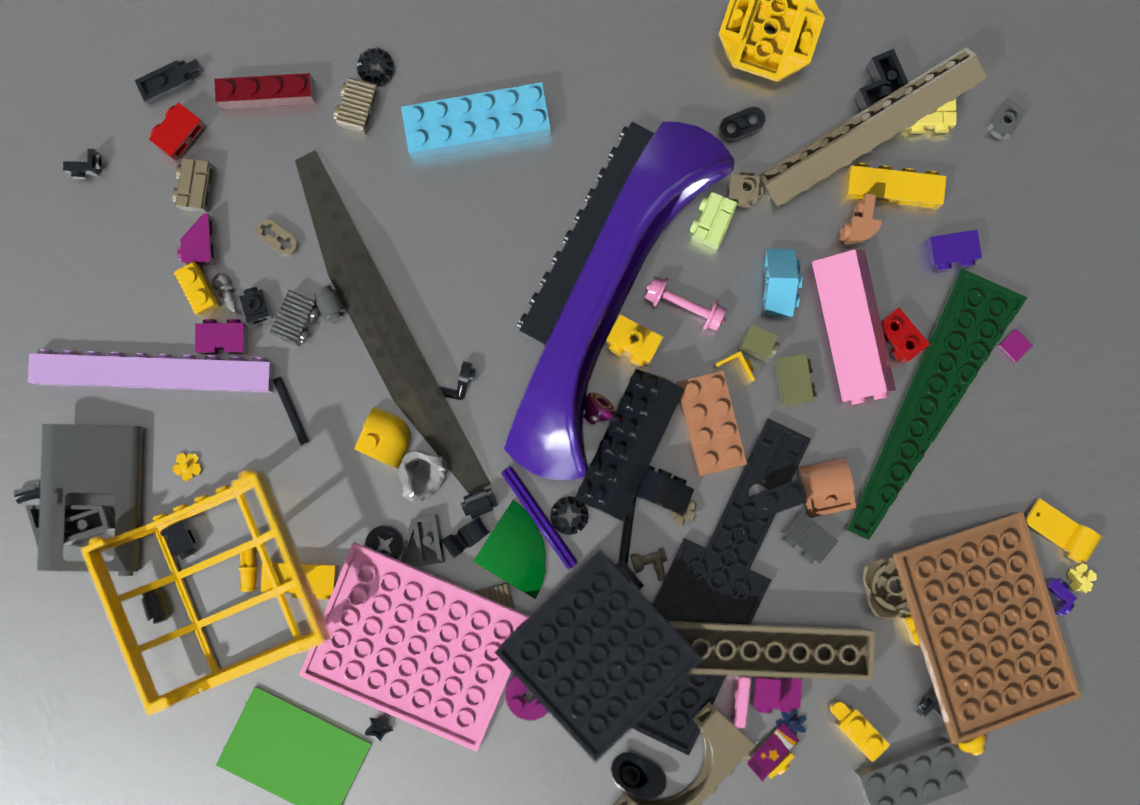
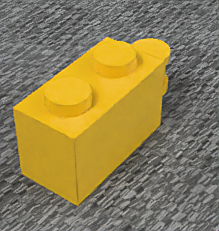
[830,700,890,762]

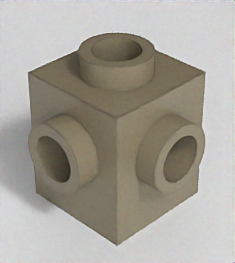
[727,172,763,207]

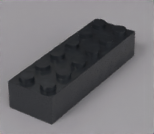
[575,368,685,521]

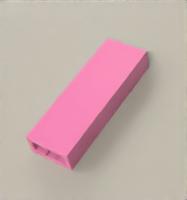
[812,249,896,405]

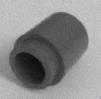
[314,285,346,323]

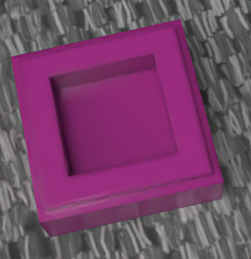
[998,328,1033,363]

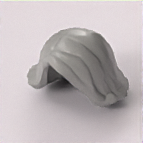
[398,450,448,502]

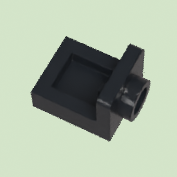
[63,148,102,179]
[916,695,944,719]

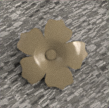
[669,499,697,526]

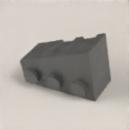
[25,505,115,546]

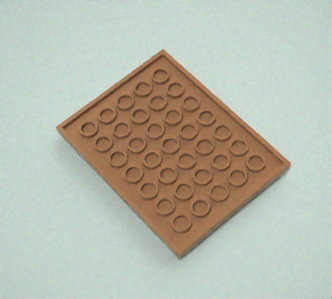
[892,512,1082,745]

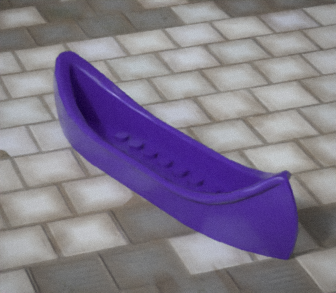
[504,122,735,480]

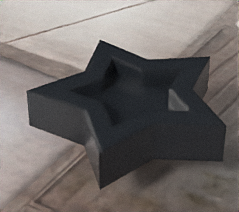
[365,714,393,741]

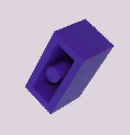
[925,230,982,271]

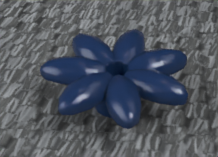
[776,708,807,737]

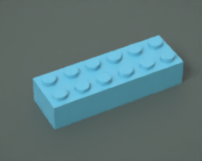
[401,82,551,159]

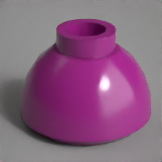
[584,392,615,425]

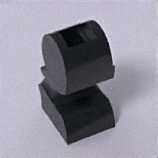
[441,517,490,559]

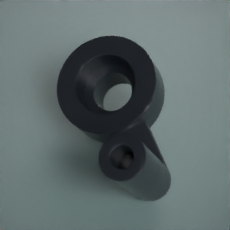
[436,361,476,400]

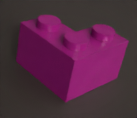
[749,676,802,713]

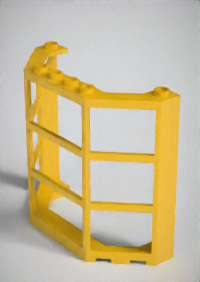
[81,469,332,716]

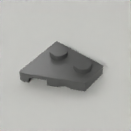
[401,515,445,567]

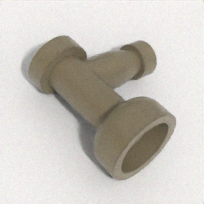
[630,547,668,581]

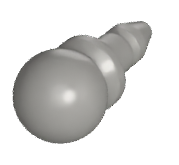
[212,273,236,313]

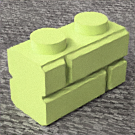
[690,192,738,250]

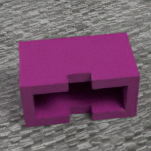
[195,319,248,354]

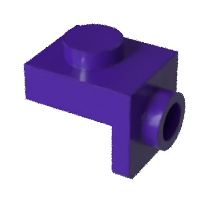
[1045,578,1077,616]

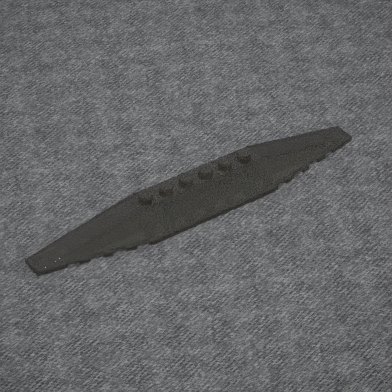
[295,150,491,494]

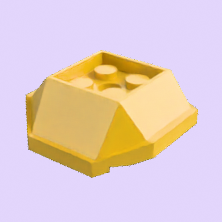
[718,0,825,82]

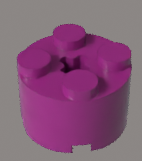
[505,675,549,720]

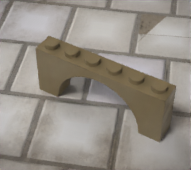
[613,702,755,805]

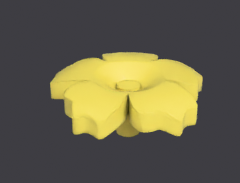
[1067,563,1097,593]

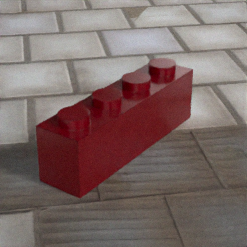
[214,73,315,109]

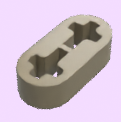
[256,219,298,256]

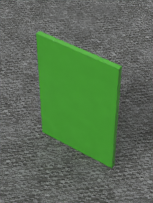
[216,686,372,805]

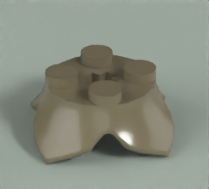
[863,557,911,620]

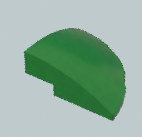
[473,500,546,599]

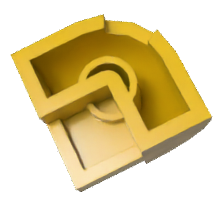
[354,406,412,469]

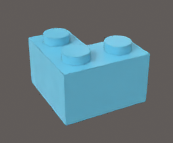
[763,248,802,317]

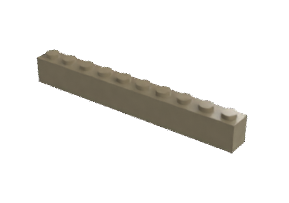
[758,47,987,207]

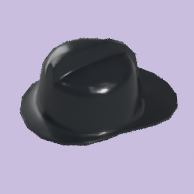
[611,752,667,799]

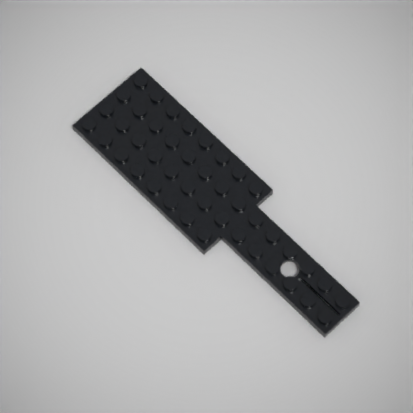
[632,418,811,756]

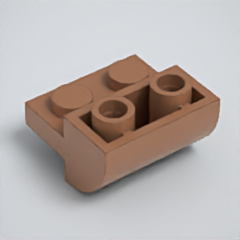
[839,194,882,248]
[798,457,856,518]

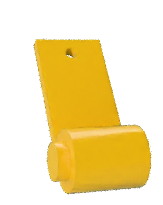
[1025,498,1102,564]

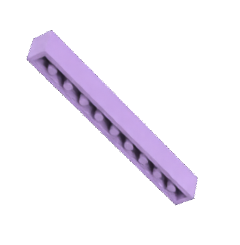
[28,349,274,393]

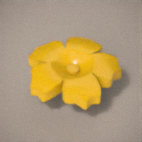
[172,453,202,482]

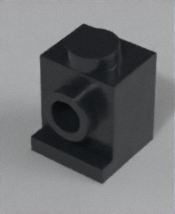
[239,287,274,326]
[160,521,199,560]

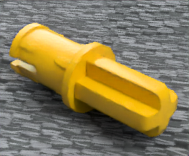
[238,543,257,592]

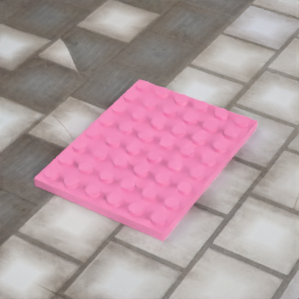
[299,542,531,751]

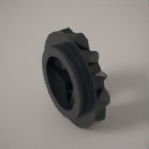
[356,47,394,85]
[550,496,589,535]
[365,525,404,559]

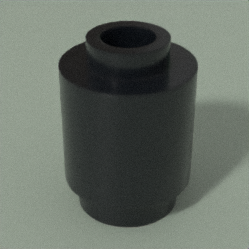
[461,488,498,519]
[141,587,171,624]

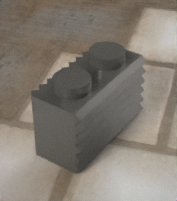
[269,290,319,347]
[780,510,838,564]

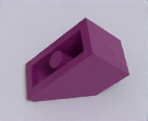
[177,213,215,265]

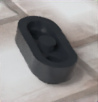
[719,107,766,141]

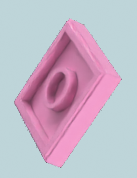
[731,675,750,728]

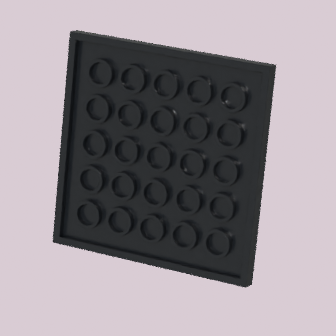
[494,550,704,762]

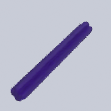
[502,466,578,569]

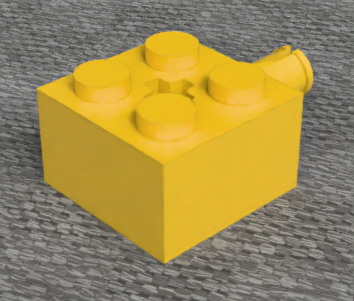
[605,315,663,368]

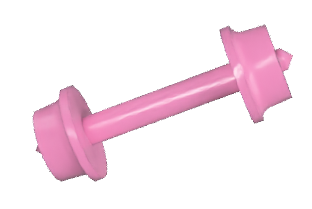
[645,276,727,331]

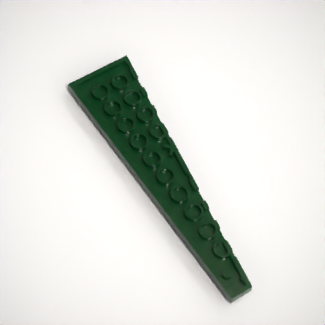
[846,268,1028,540]

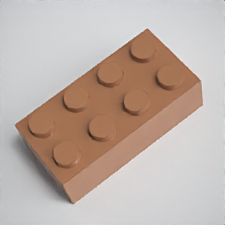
[675,371,747,476]

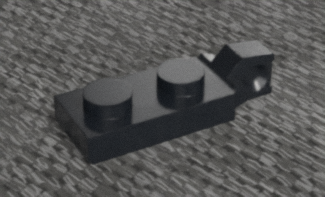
[135,59,203,104]

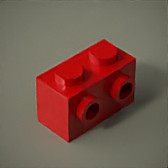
[149,102,206,161]
[881,307,930,364]

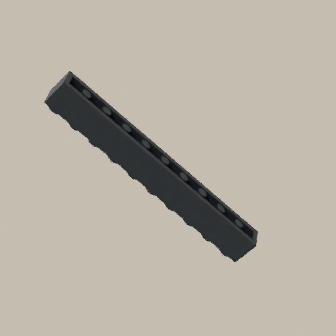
[517,122,654,346]

